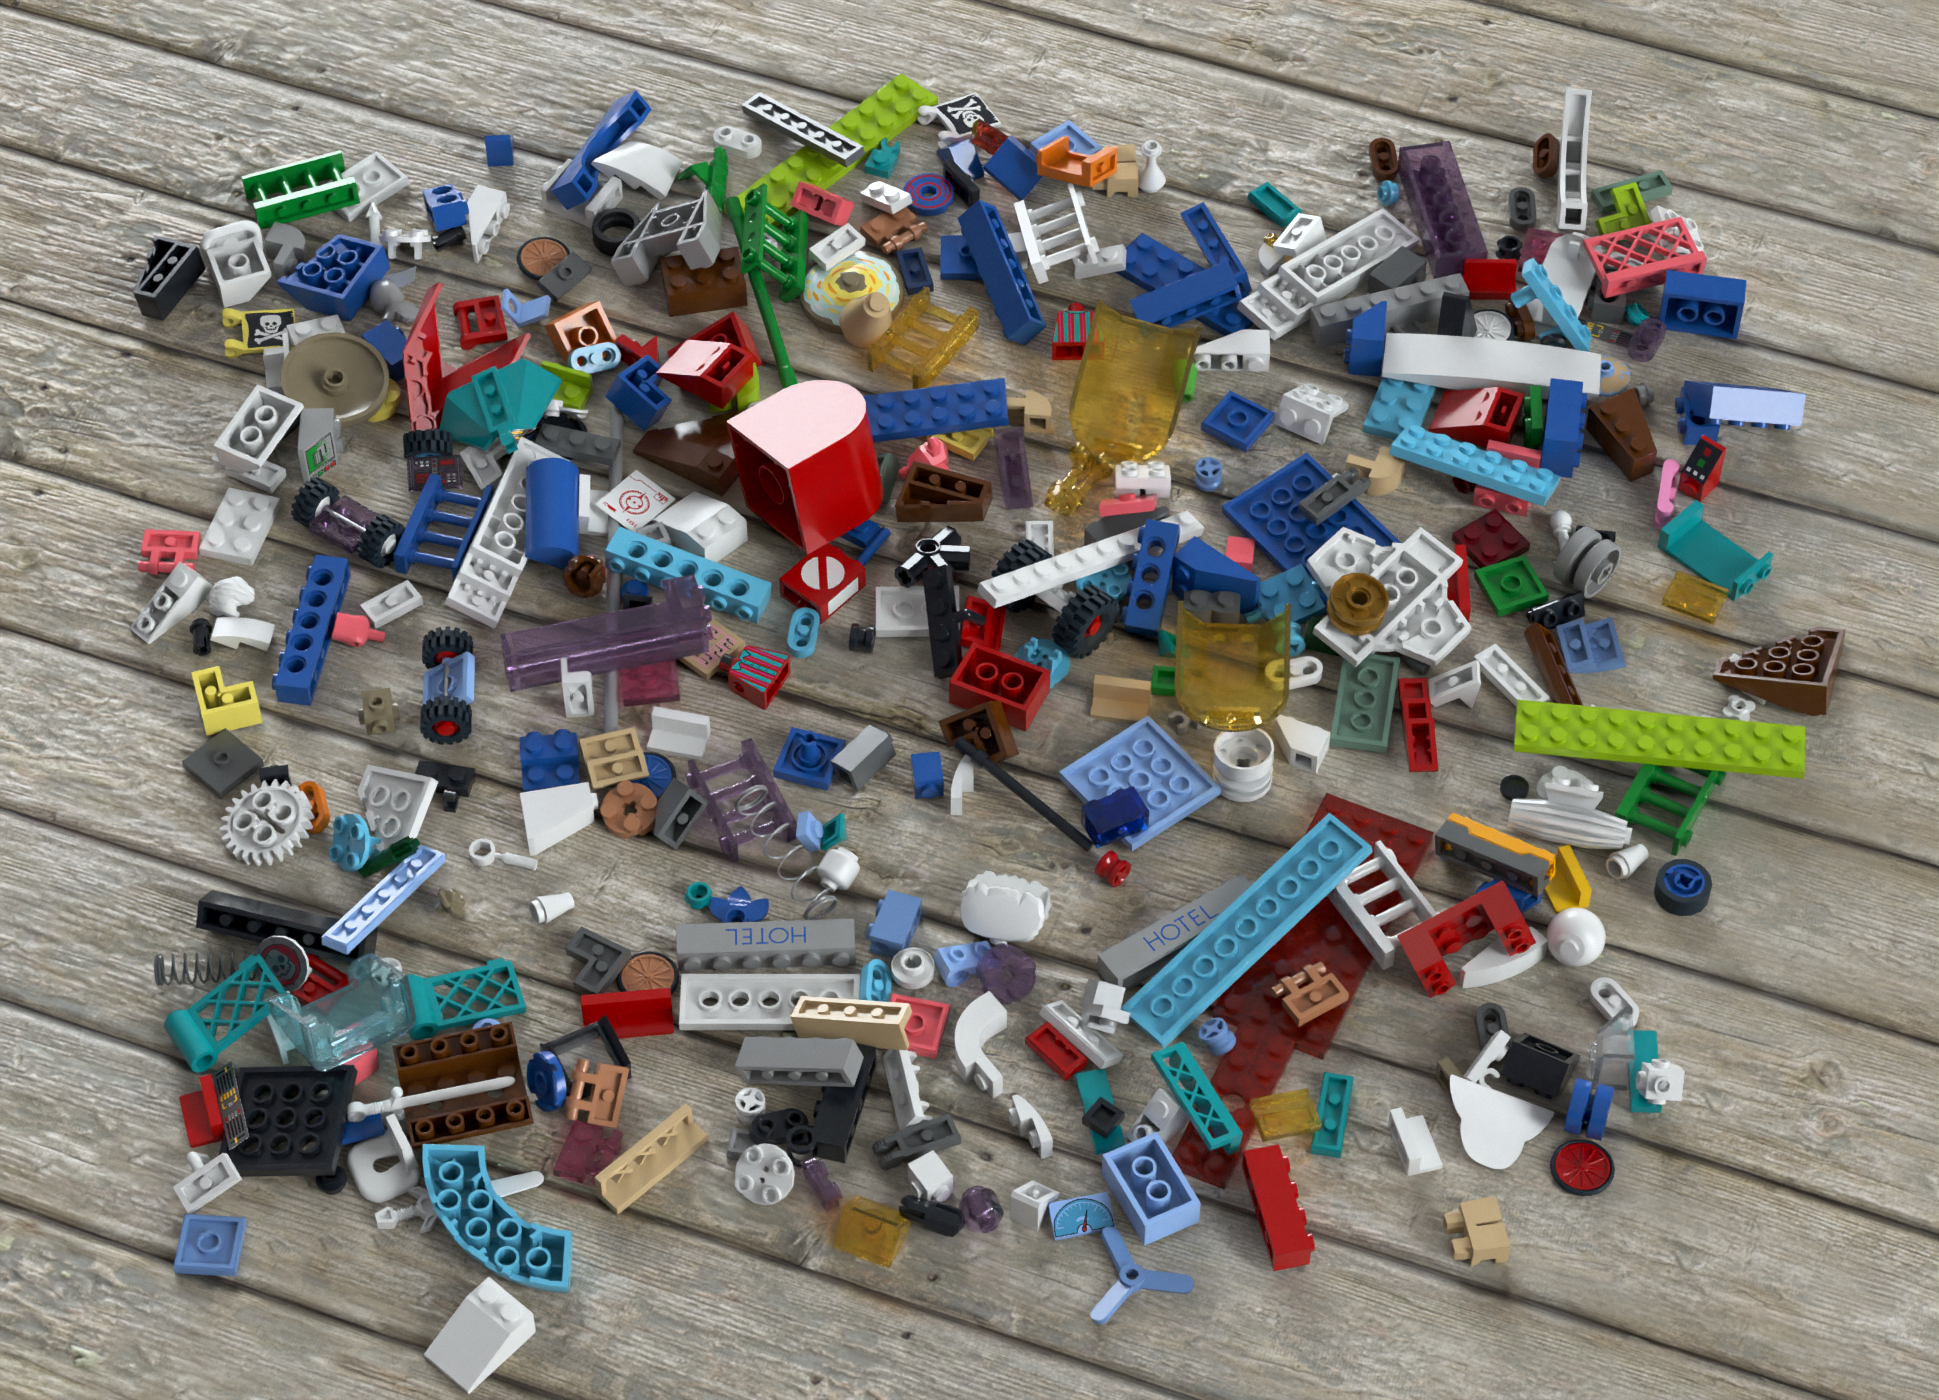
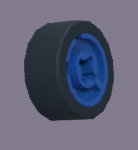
[1654,859,1712,916]

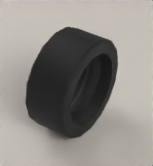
[592,208,640,256]

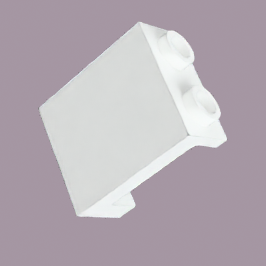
[541,159,623,228]

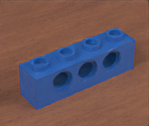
[1121,519,1181,638]

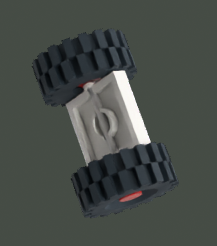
[991,539,1120,659]

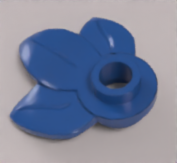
[710,886,769,923]

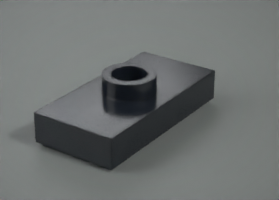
[943,158,980,208]

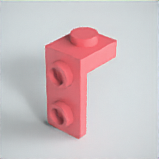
[1225,536,1255,572]

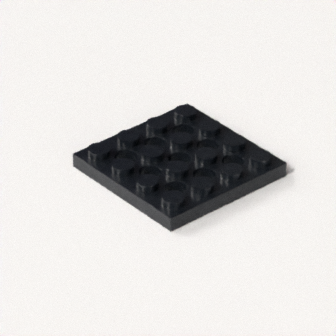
[218,1065,358,1177]

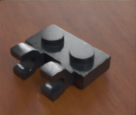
[415,760,476,813]

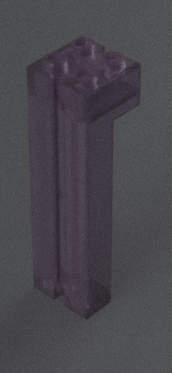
[500,574,713,692]

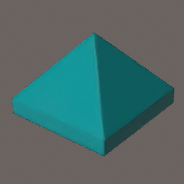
[1158,629,1188,660]
[821,813,848,851]

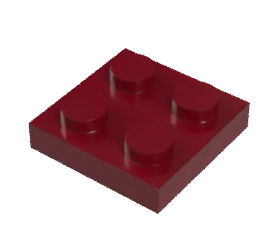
[1452,509,1530,568]

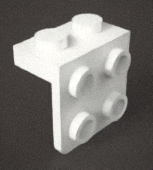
[1274,384,1349,444]

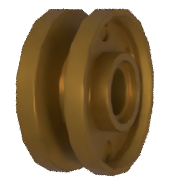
[1326,573,1389,636]

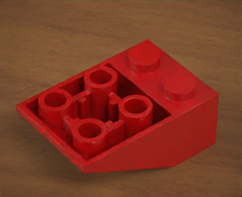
[656,340,753,409]
[1428,387,1525,448]

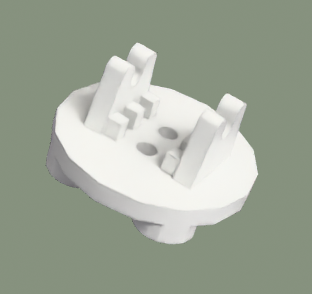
[379,229,431,260]
[735,1143,795,1205]

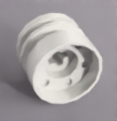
[1212,725,1274,802]

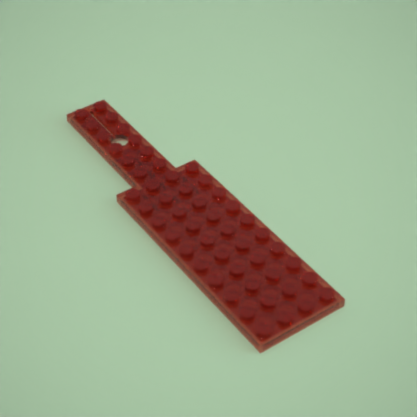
[1172,793,1434,1190]

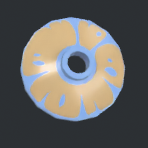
[1599,355,1630,397]

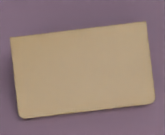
[1090,674,1151,724]

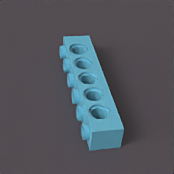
[605,527,772,624]

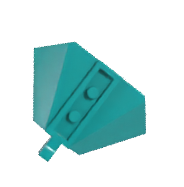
[439,359,562,454]

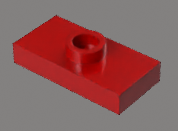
[1025,1021,1088,1081]

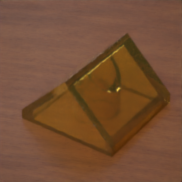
[833,1195,913,1269]

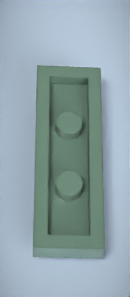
[1591,170,1673,214]

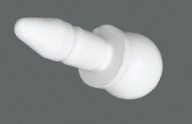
[1550,510,1572,551]

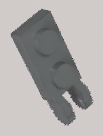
[1298,467,1371,526]
[872,1113,961,1170]

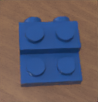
[519,729,581,792]

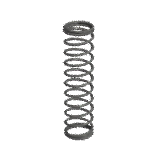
[154,949,256,986]

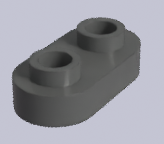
[1508,187,1536,232]
[1475,1003,1511,1058]

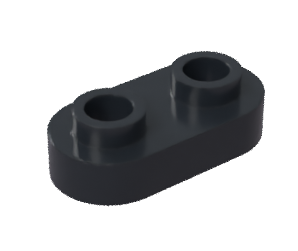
[749,1108,809,1145]

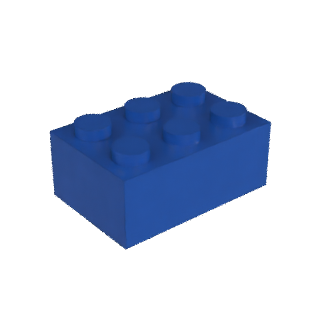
[1658,270,1747,339]
[1540,378,1587,478]

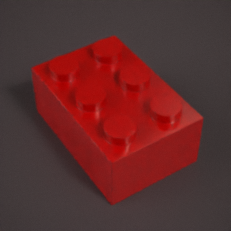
[949,642,1050,732]

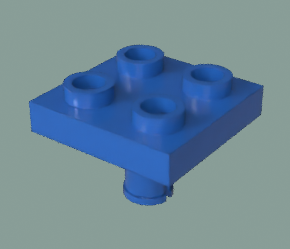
[773,727,846,791]

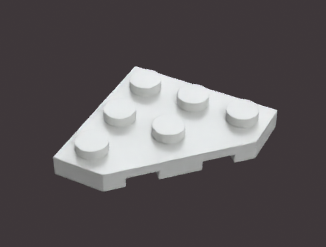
[358,765,438,852]

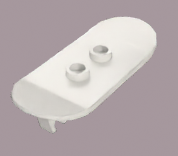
[1527,232,1603,337]

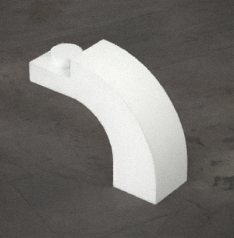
[954,991,1007,1098]

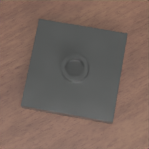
[182,728,264,799]

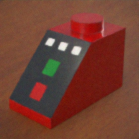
[1678,435,1726,502]

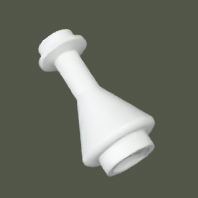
[1138,140,1166,193]

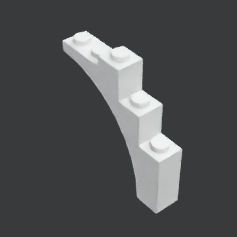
[1556,88,1592,230]

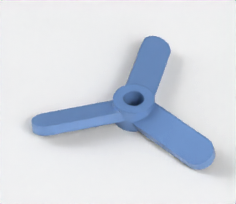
[1090,1226,1194,1324]

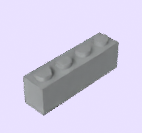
[735,1036,864,1087]

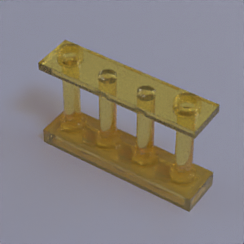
[866,286,979,389]

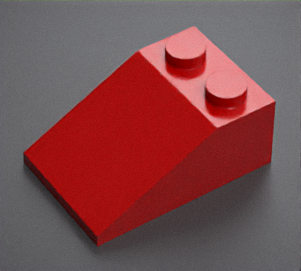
[667,311,762,391]

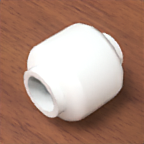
[817,847,860,892]

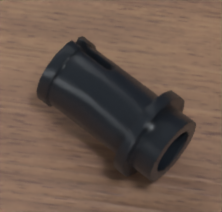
[431,226,467,252]
[189,618,212,656]

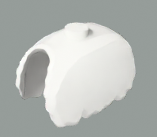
[960,871,1052,945]

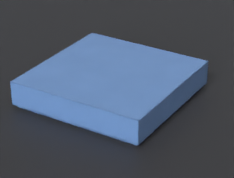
[173,1214,247,1277]

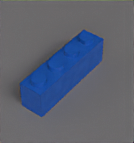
[1129,261,1242,339]

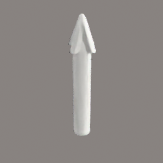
[365,203,383,245]

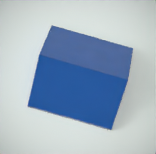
[982,135,1043,201]

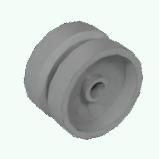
[1553,526,1622,598]

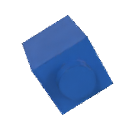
[911,751,944,799]

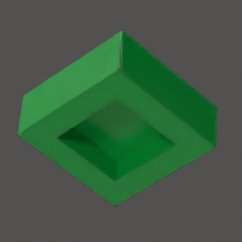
[1151,665,1181,697]

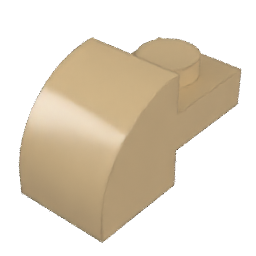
[1007,390,1052,434]

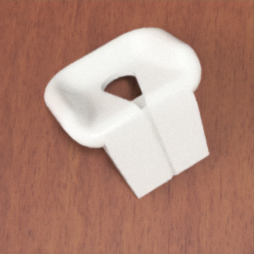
[200,220,264,267]
[346,1114,420,1203]

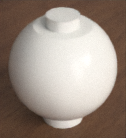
[1546,907,1606,967]

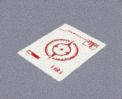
[595,470,675,532]

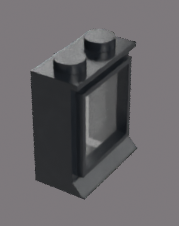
[540,1014,632,1104]

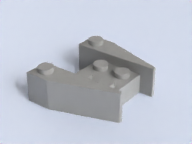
[611,190,722,287]

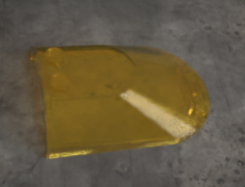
[1069,299,1202,465]
[1174,600,1291,732]

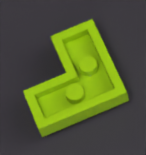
[1595,182,1651,242]

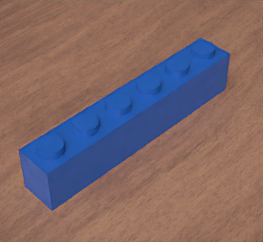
[957,200,1047,345]

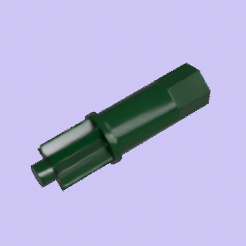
[358,836,420,878]

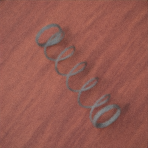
[734,785,838,920]

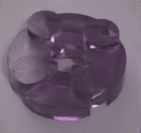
[976,943,1036,1004]

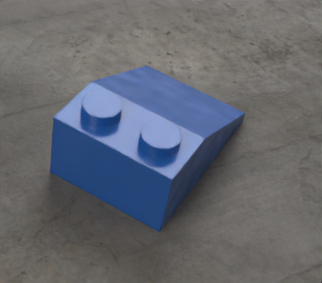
[1172,536,1260,614]

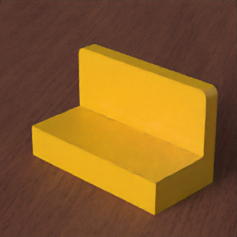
[1544,844,1592,914]

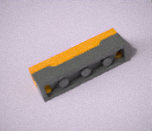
[1435,812,1555,897]

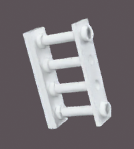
[1014,183,1100,284]
[1327,840,1440,970]

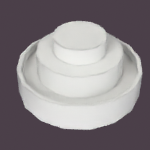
[891,947,935,989]

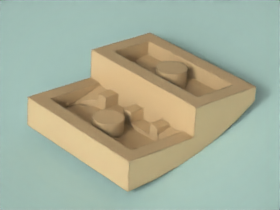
[579,727,649,790]

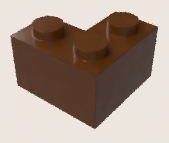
[938,701,1019,763]

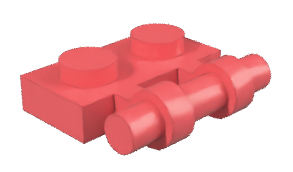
[138,529,201,575]

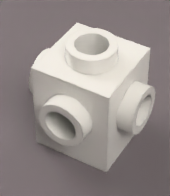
[1636,1059,1685,1105]

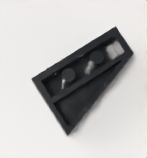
[133,235,206,321]

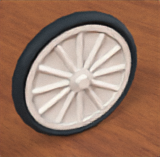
[1473,309,1515,341]

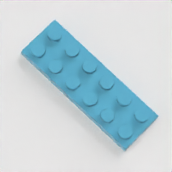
[1389,425,1561,507]

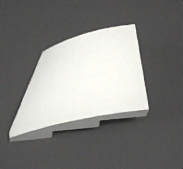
[591,141,683,201]

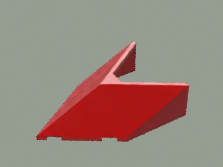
[402,282,531,432]

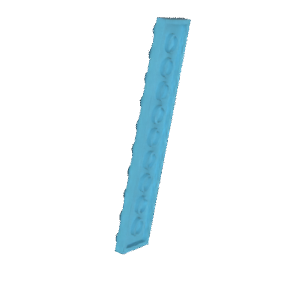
[1121,813,1373,1049]

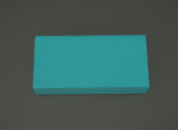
[1248,182,1302,228]

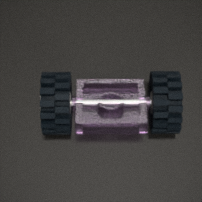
[291,477,405,568]

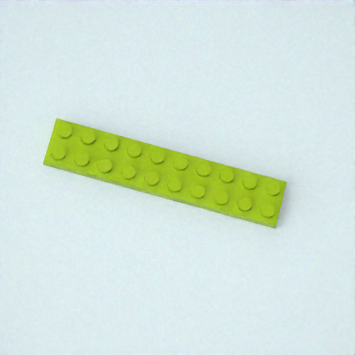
[723,73,938,227]
[1514,699,1806,779]

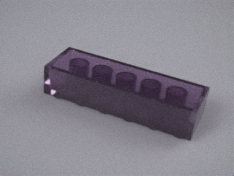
[1398,141,1488,279]

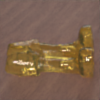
[1044,442,1116,517]

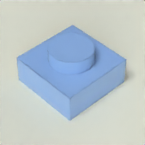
[796,811,824,852]

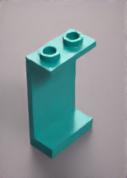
[1657,500,1773,601]

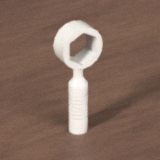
[469,838,538,871]

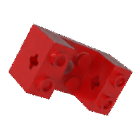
[1397,880,1536,998]

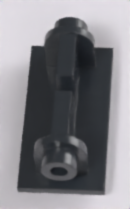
[1526,591,1586,630]

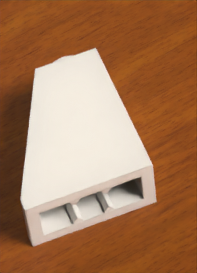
[520,782,599,856]

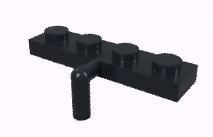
[922,564,986,679]

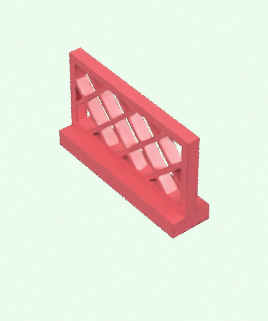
[1583,217,1707,298]

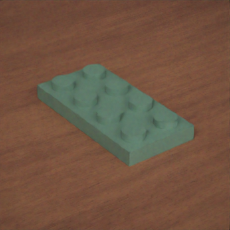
[1329,654,1400,753]

